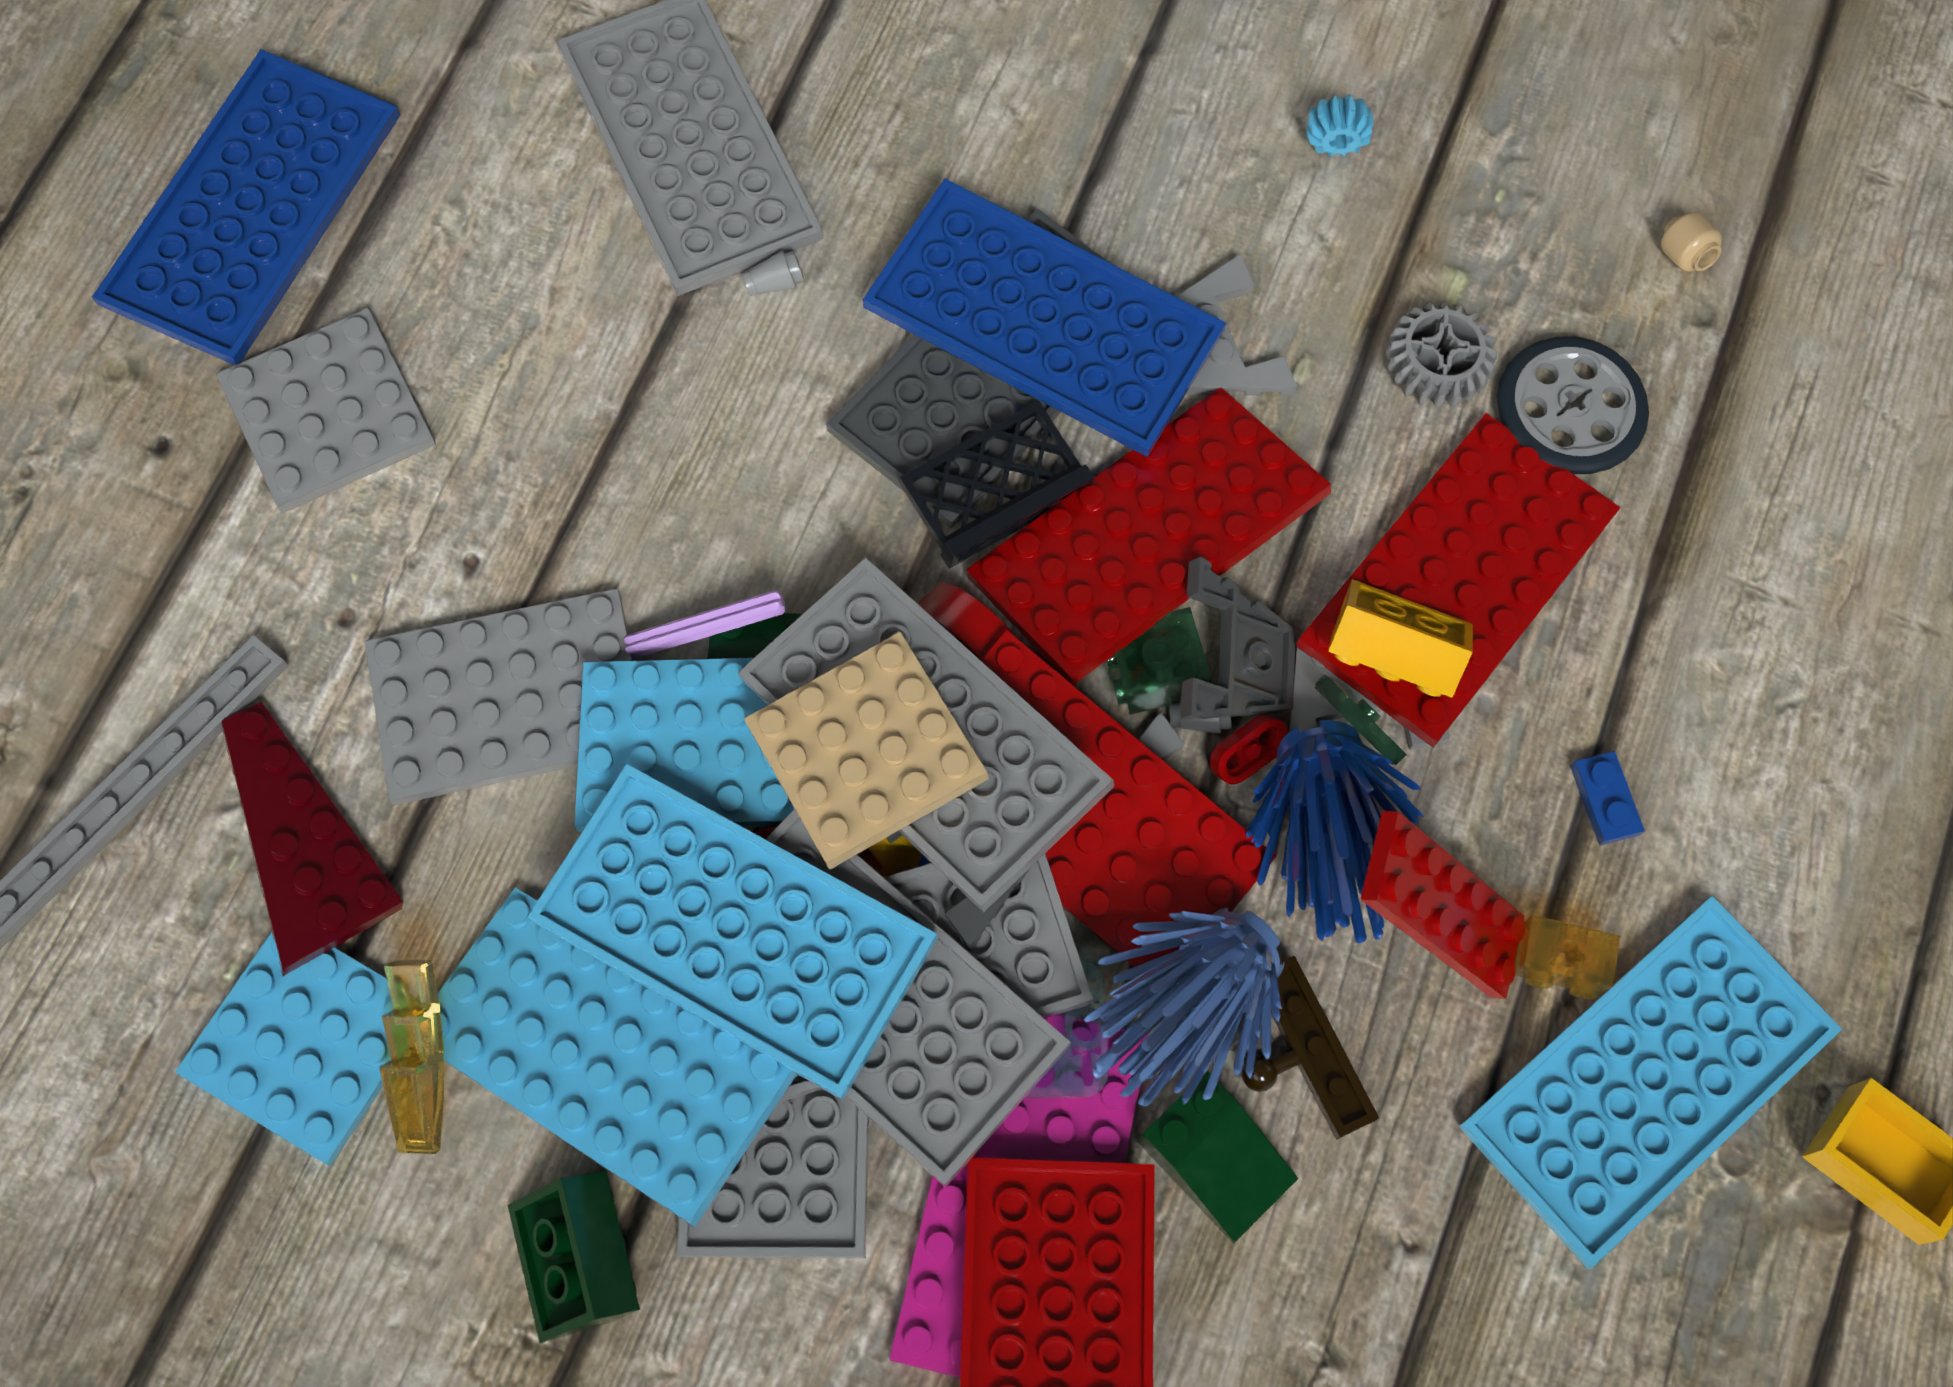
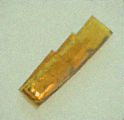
[379,960,444,1154]

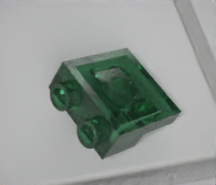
[1106,607,1212,715]

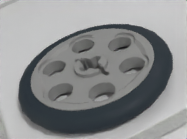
[1497,337,1649,474]

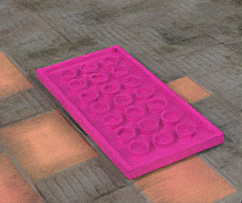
[889,1014,1148,1378]

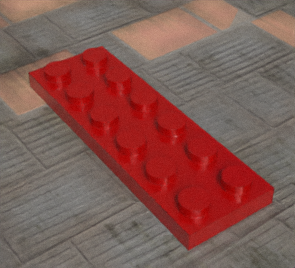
[1360,811,1525,999]

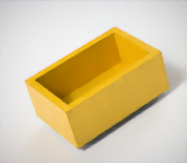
[1802,1078,1953,1245]

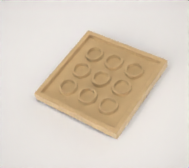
[744,632,989,870]

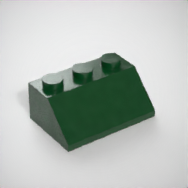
[507,1171,640,1344]

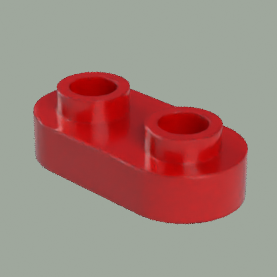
[1210,714,1289,785]

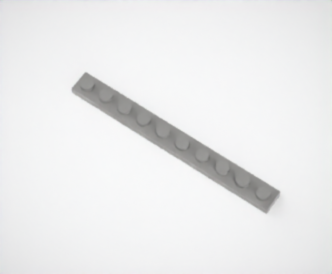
[0,634,288,949]

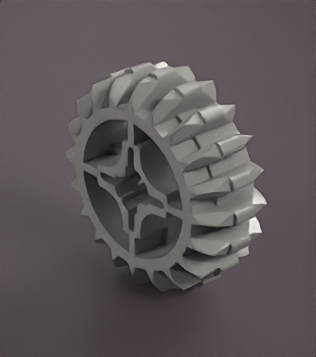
[1386,300,1497,408]

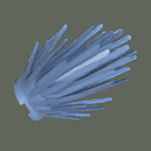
[1085,907,1284,1107]

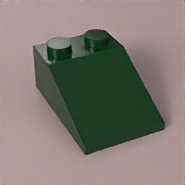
[1137,1071,1299,1244]

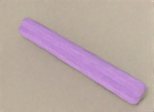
[623,590,786,659]

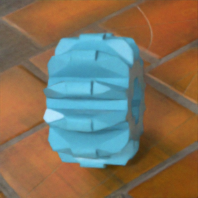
[1306,94,1374,158]

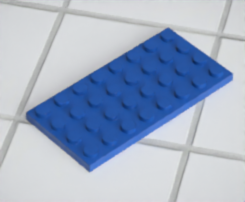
[92,49,400,365]
[863,178,1226,457]

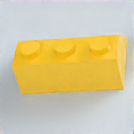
[1328,579,1473,698]

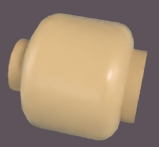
[1661,212,1722,272]

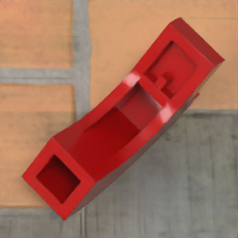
[917,582,1020,660]

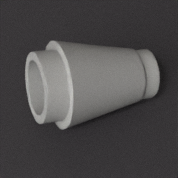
[742,250,805,296]

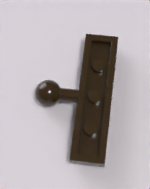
[1241,956,1380,1140]

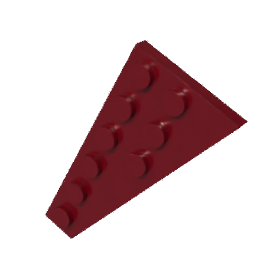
[222,702,403,976]

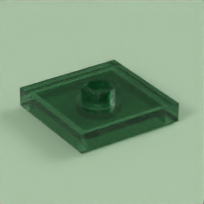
[1315,674,1407,765]

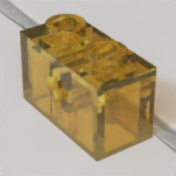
[1515,915,1620,999]

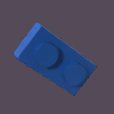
[1570,751,1645,846]

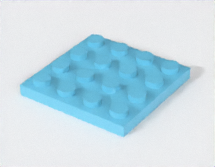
[175,932,431,1166]

